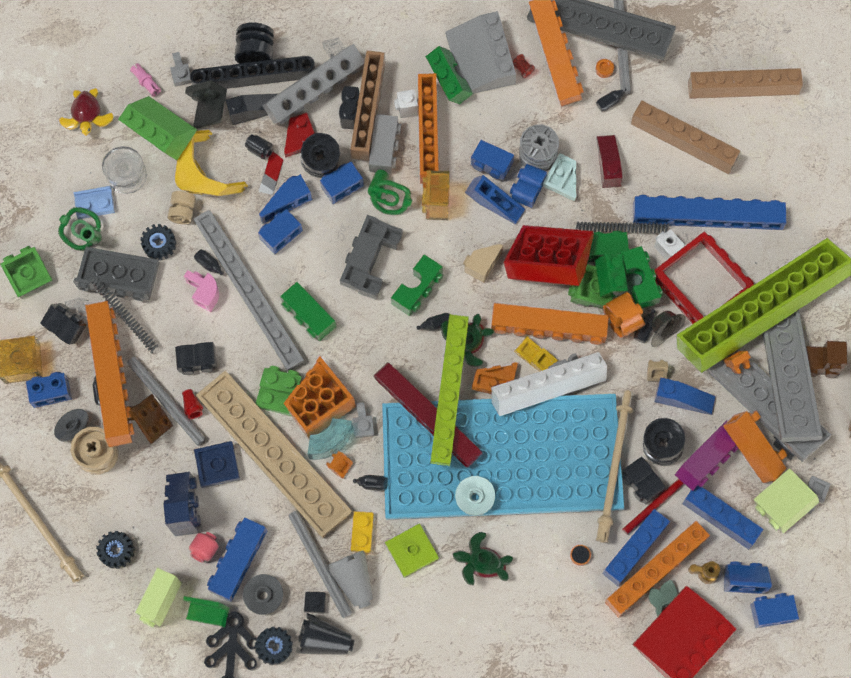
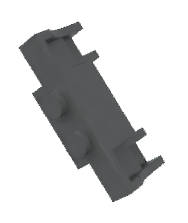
[340,215,403,299]

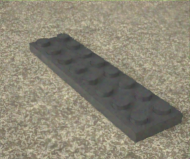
[527,0,676,61]

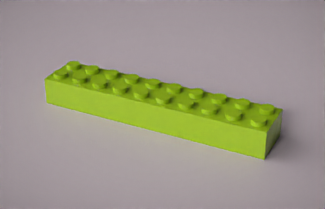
[676,238,851,373]

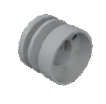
[519,124,559,171]

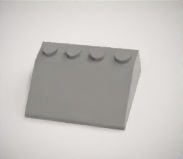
[445,11,516,94]

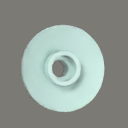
[455,476,495,516]

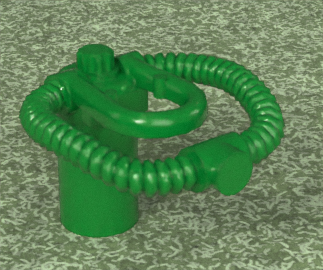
[368,170,413,215]
[58,207,102,251]

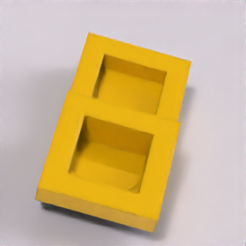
[514,336,558,372]

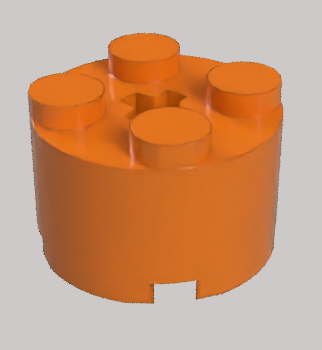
[603,292,645,338]

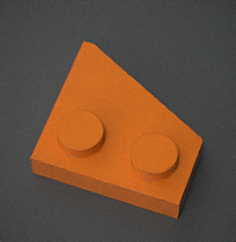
[472,362,518,394]

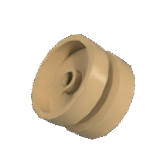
[70,427,119,475]

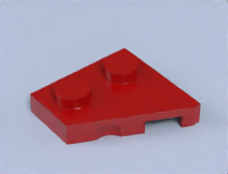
[284,112,314,158]

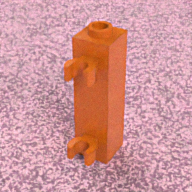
[723,410,787,483]

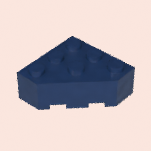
[163,471,201,537]

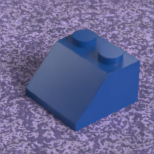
[724,561,772,594]

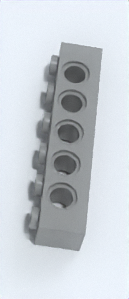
[262,44,365,124]

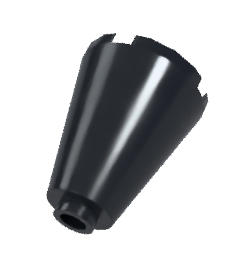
[296,613,355,655]

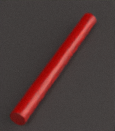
[622,479,684,535]

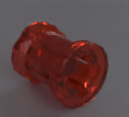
[512,54,535,78]

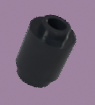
[245,134,273,159]

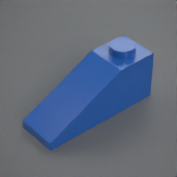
[259,174,312,224]
[465,175,525,224]
[654,378,715,415]

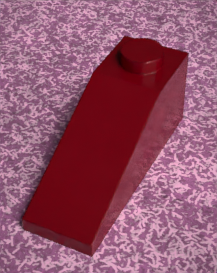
[596,135,623,188]

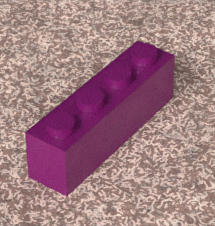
[675,420,739,491]

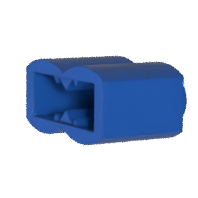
[510,164,547,208]

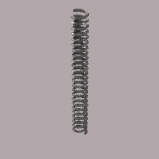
[576,221,669,234]
[90,276,158,354]

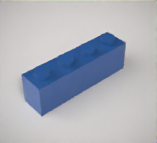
[682,486,764,550]
[602,509,670,586]
[207,517,268,603]

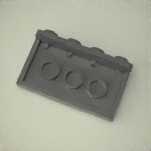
[73,247,160,301]

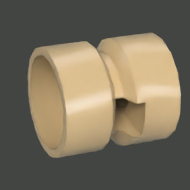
[167,191,196,225]

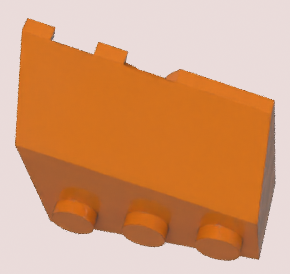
[284,356,356,440]

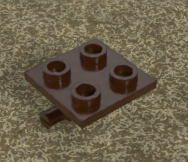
[129,394,173,444]

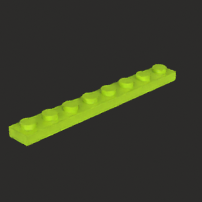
[430,314,469,466]

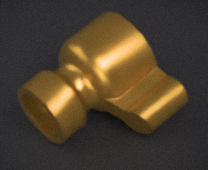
[688,561,720,584]

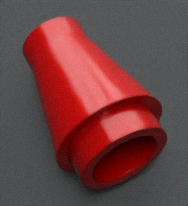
[182,389,203,419]

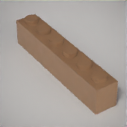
[350,51,385,161]
[688,68,803,99]
[631,100,741,174]

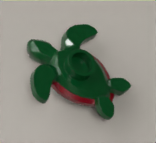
[441,314,494,367]
[453,532,513,585]

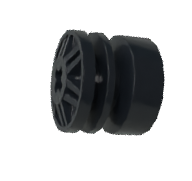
[234,22,274,64]
[300,133,340,178]
[643,418,686,466]

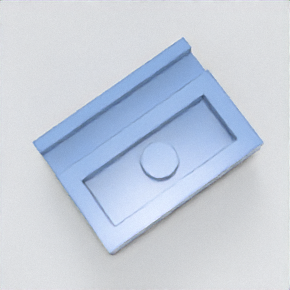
[73,186,115,219]

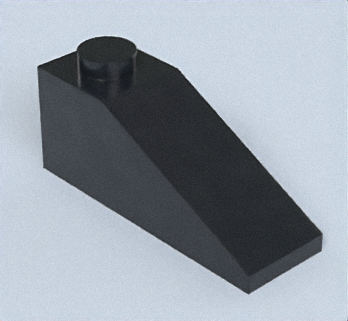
[225,93,285,125]

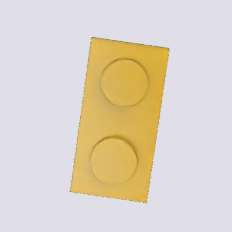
[351,511,374,553]

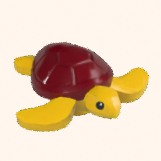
[59,88,114,136]

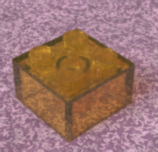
[422,170,450,220]
[0,335,43,384]

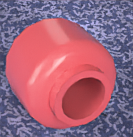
[189,532,219,563]

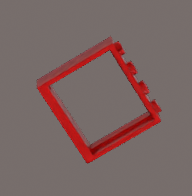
[654,231,754,324]

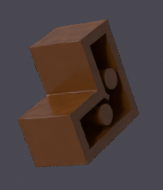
[806,341,847,378]

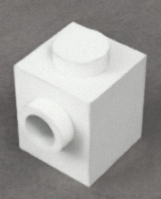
[394,89,418,118]
[654,229,686,260]

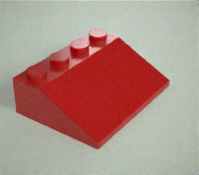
[504,225,594,286]
[632,586,736,678]

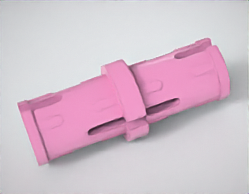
[130,63,161,97]

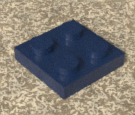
[194,441,240,488]

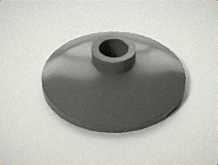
[54,409,89,442]
[243,574,283,615]

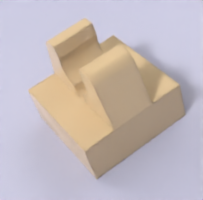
[647,360,668,381]

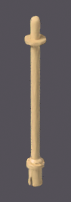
[596,390,634,543]
[0,462,84,583]

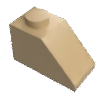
[463,244,503,283]

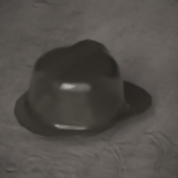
[651,310,686,348]

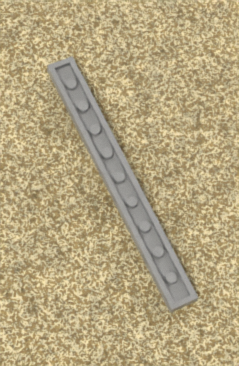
[194,210,304,371]

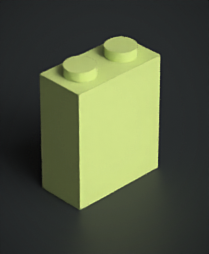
[754,468,819,533]
[135,568,182,627]

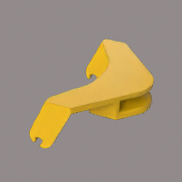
[175,130,248,196]

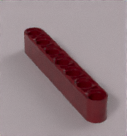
[373,362,482,468]

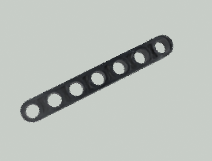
[190,56,315,89]

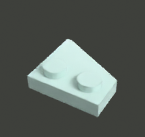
[543,153,576,201]

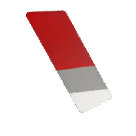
[259,151,283,195]

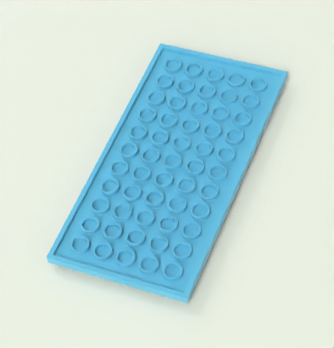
[382,394,624,520]

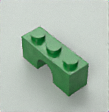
[425,46,473,104]
[620,246,663,309]
[391,254,443,316]

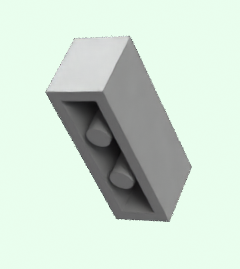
[369,114,401,174]

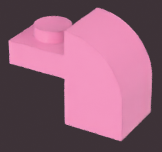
[184,270,219,312]

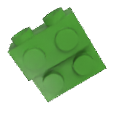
[0,245,52,298]
[568,264,613,309]
[255,366,303,416]

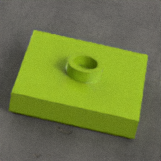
[385,523,439,578]

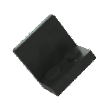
[185,80,227,129]

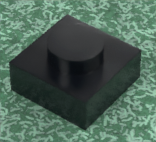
[304,591,326,614]

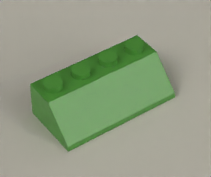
[118,96,197,160]

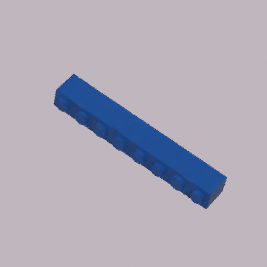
[633,195,786,230]

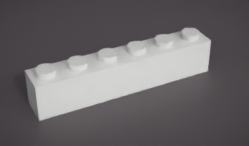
[491,352,607,416]

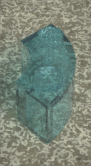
[307,418,353,460]

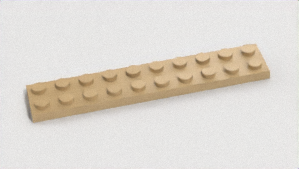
[196,370,352,539]

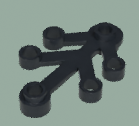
[204,612,258,678]

